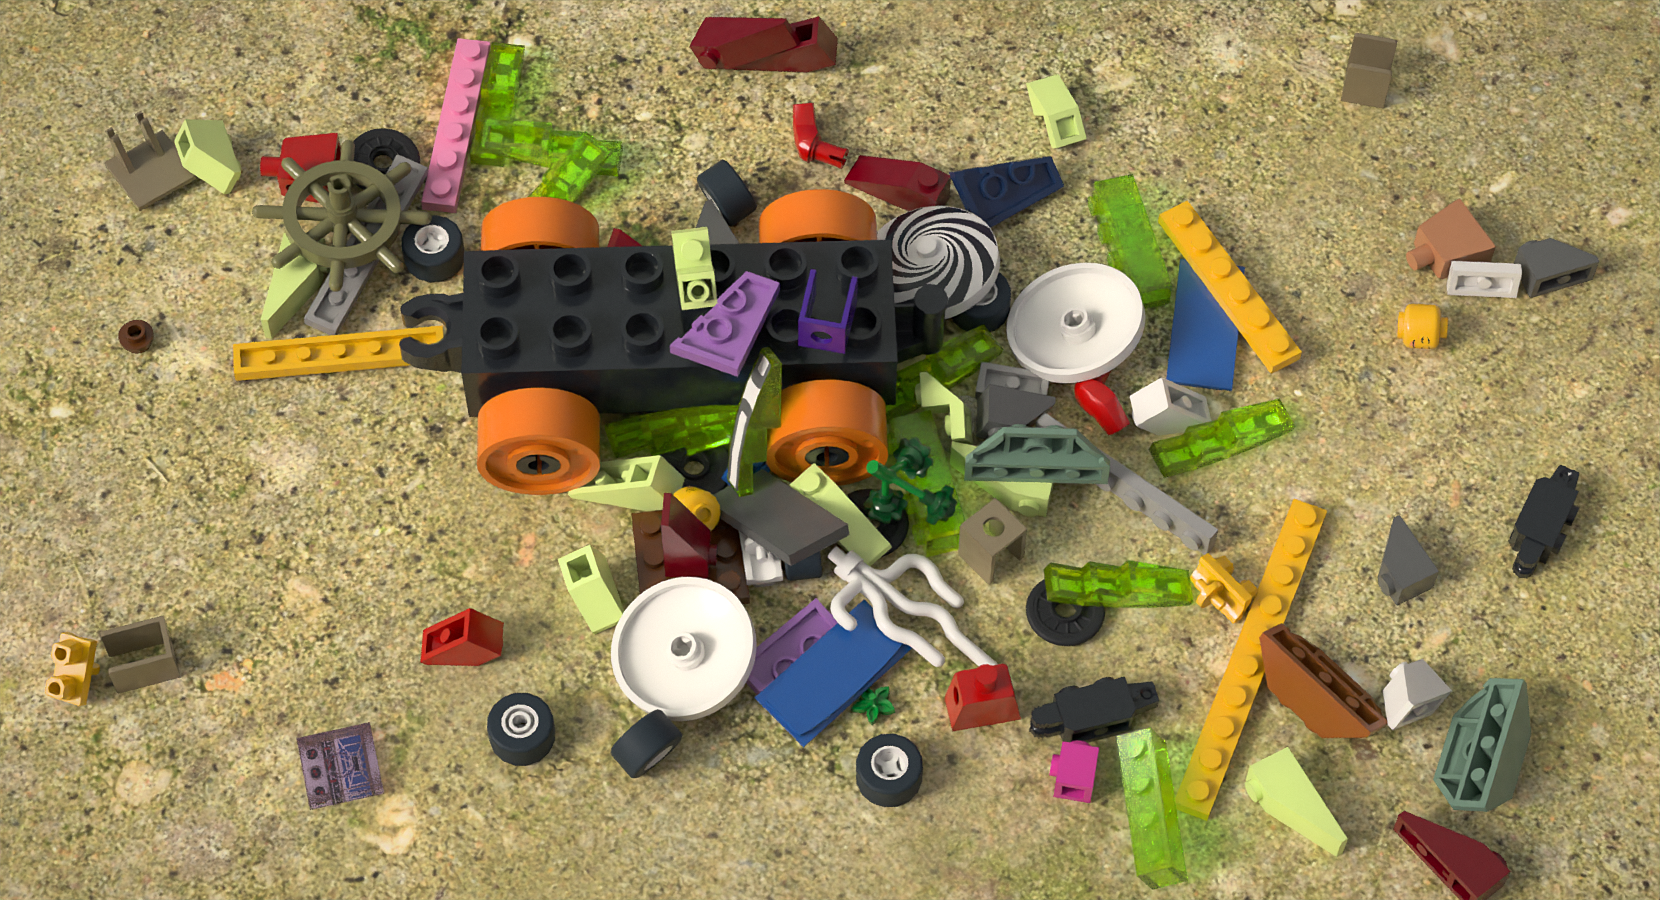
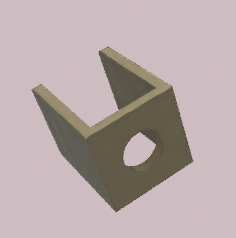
[1341,33,1398,109]
[958,498,1027,584]
[100,615,181,693]

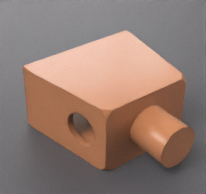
[1406,198,1496,279]

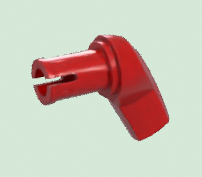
[793,102,849,169]
[1074,370,1130,436]

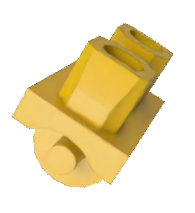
[1189,553,1258,624]
[45,632,100,706]

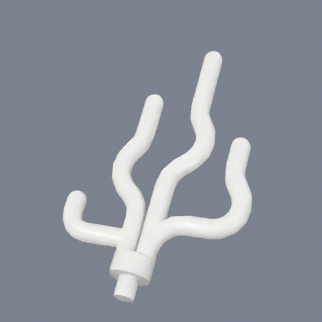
[827,546,998,667]

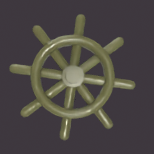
[252,140,432,292]

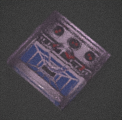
[296,722,384,810]

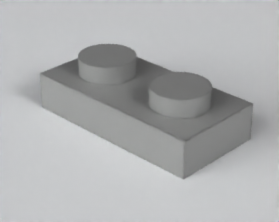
[975,362,1050,399]

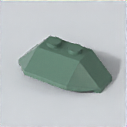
[964,424,1110,484]
[1433,678,1531,812]

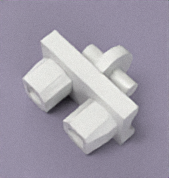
[739,531,783,588]

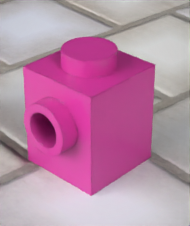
[1049,740,1099,803]

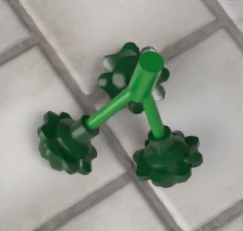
[863,437,958,525]

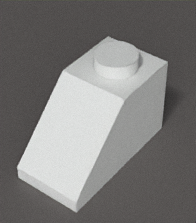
[1130,377,1213,436]
[1383,659,1452,730]

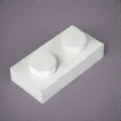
[1446,261,1522,298]

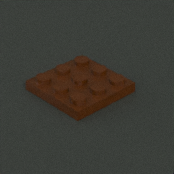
[631,510,750,605]

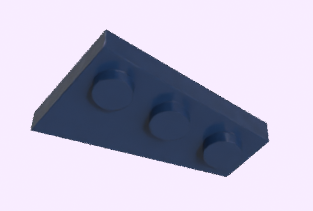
[949,156,1064,228]

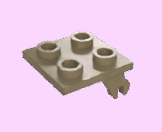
[104,111,198,211]

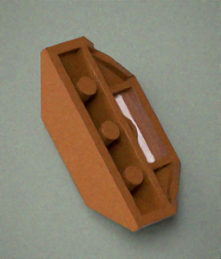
[1259,623,1388,738]

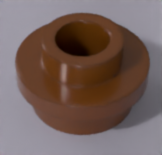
[118,320,154,354]

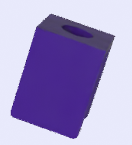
[798,269,858,354]

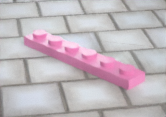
[421,38,491,213]

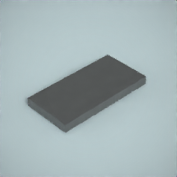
[714,469,850,566]

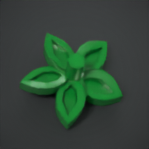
[851,686,896,726]

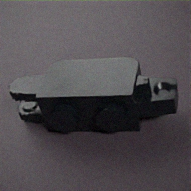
[1508,465,1580,579]
[1029,676,1159,743]

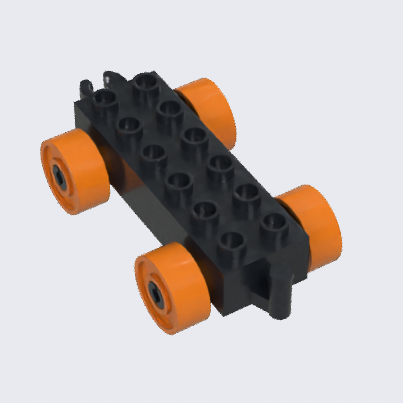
[399,189,948,495]

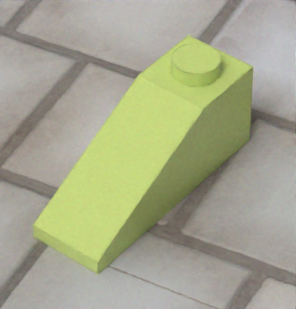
[261,233,330,339]
[950,441,1054,517]
[568,455,685,511]
[788,463,892,566]
[1245,747,1348,857]

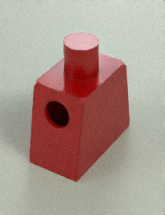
[260,133,341,203]
[944,664,1021,732]

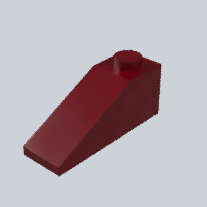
[733,16,838,73]
[689,17,800,70]
[844,155,951,212]
[661,493,718,579]
[1393,811,1511,900]

